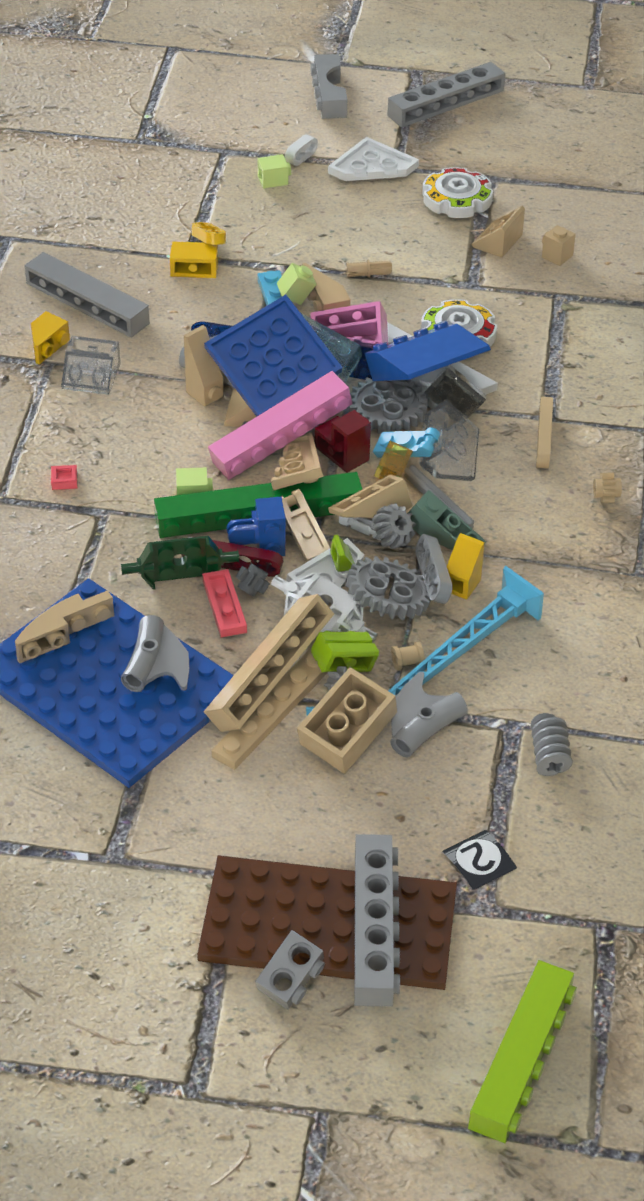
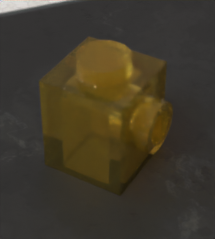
[374,441,413,480]

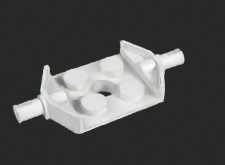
[271,572,378,643]

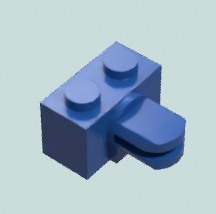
[227,497,286,557]

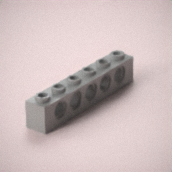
[387,62,505,128]
[354,834,400,1007]

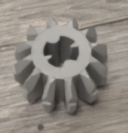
[371,503,416,549]

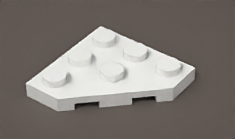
[328,137,419,181]

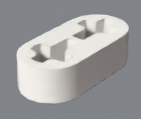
[285,134,318,166]

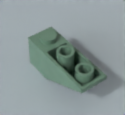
[407,490,486,550]

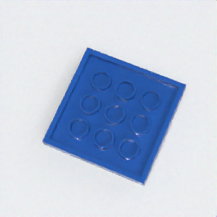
[204,295,343,417]

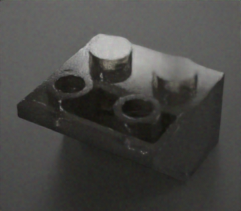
[424,365,486,424]

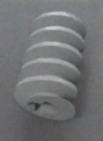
[530,713,573,776]

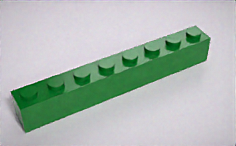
[154,472,363,538]

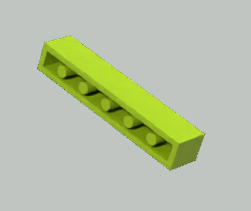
[468,960,577,1143]

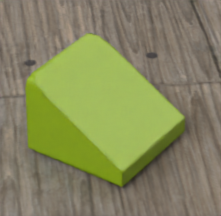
[330,534,355,572]

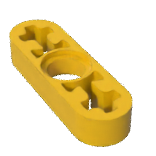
[192,222,226,245]

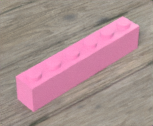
[208,371,352,480]

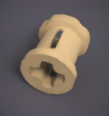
[391,641,425,671]

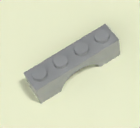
[310,54,348,119]

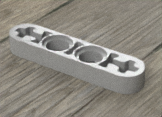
[415,534,452,604]

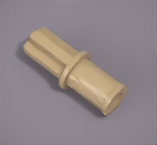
[346,259,392,278]

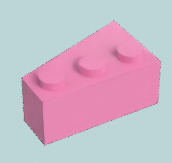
[310,301,388,353]

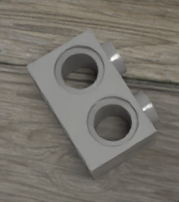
[255,930,325,1010]

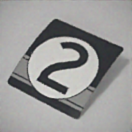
[442,830,517,890]

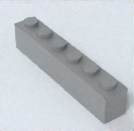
[24,252,150,338]

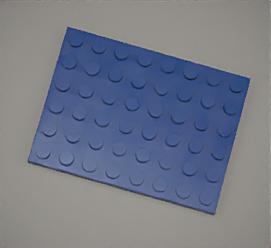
[0,578,234,788]

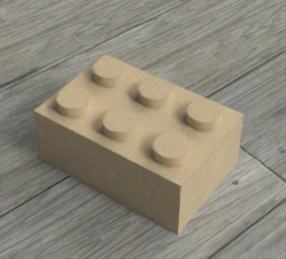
[297,667,397,774]

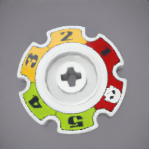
[422,167,493,218]
[421,300,497,347]

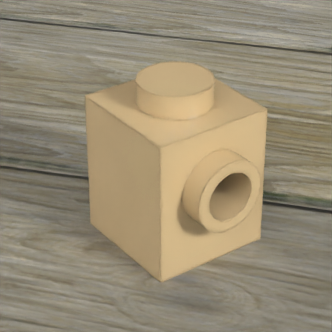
[542,225,576,266]

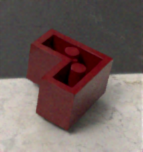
[315,410,371,473]

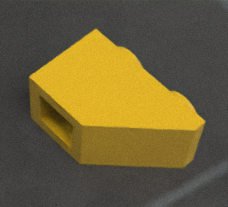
[31,311,70,365]
[447,533,485,600]

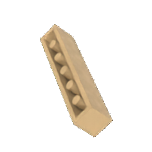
[204,594,334,732]

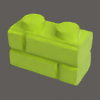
[311,631,379,672]

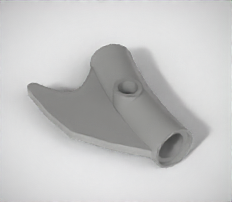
[121,615,190,692]
[390,672,468,758]

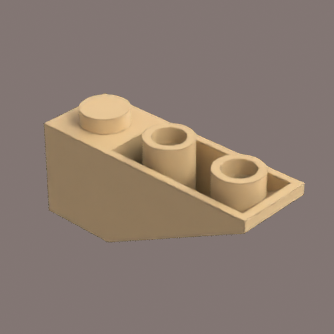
[302,263,351,312]

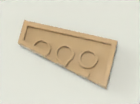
[271,432,323,490]

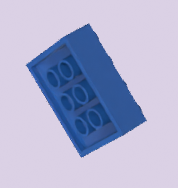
[365,321,491,381]

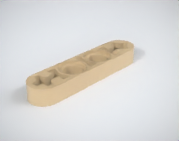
[536,396,553,469]

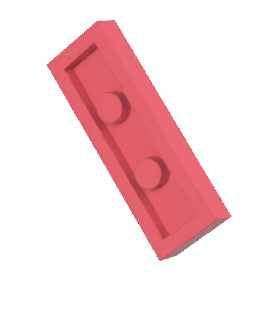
[202,569,247,638]

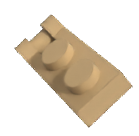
[281,489,330,562]

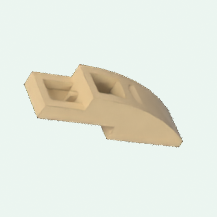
[15,590,114,663]

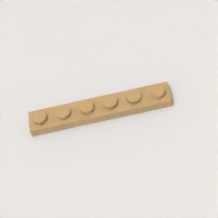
[211,648,328,770]

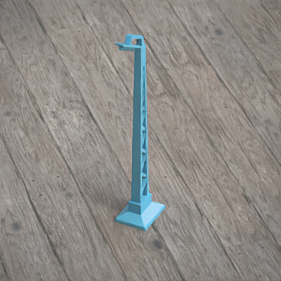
[306,565,544,716]

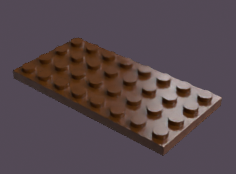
[197,855,457,990]

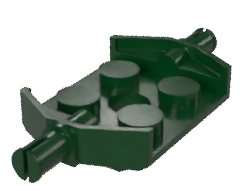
[121,536,239,590]

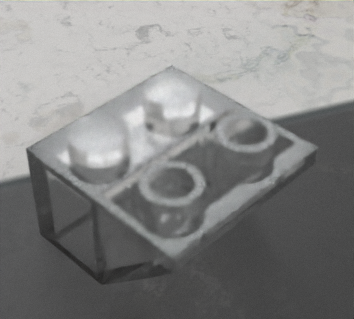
[61,336,121,395]

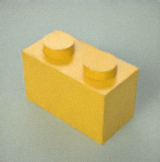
[170,241,218,278]

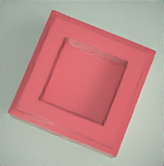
[51,465,78,490]

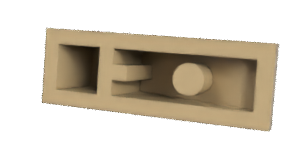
[184,325,223,407]
[328,475,413,518]

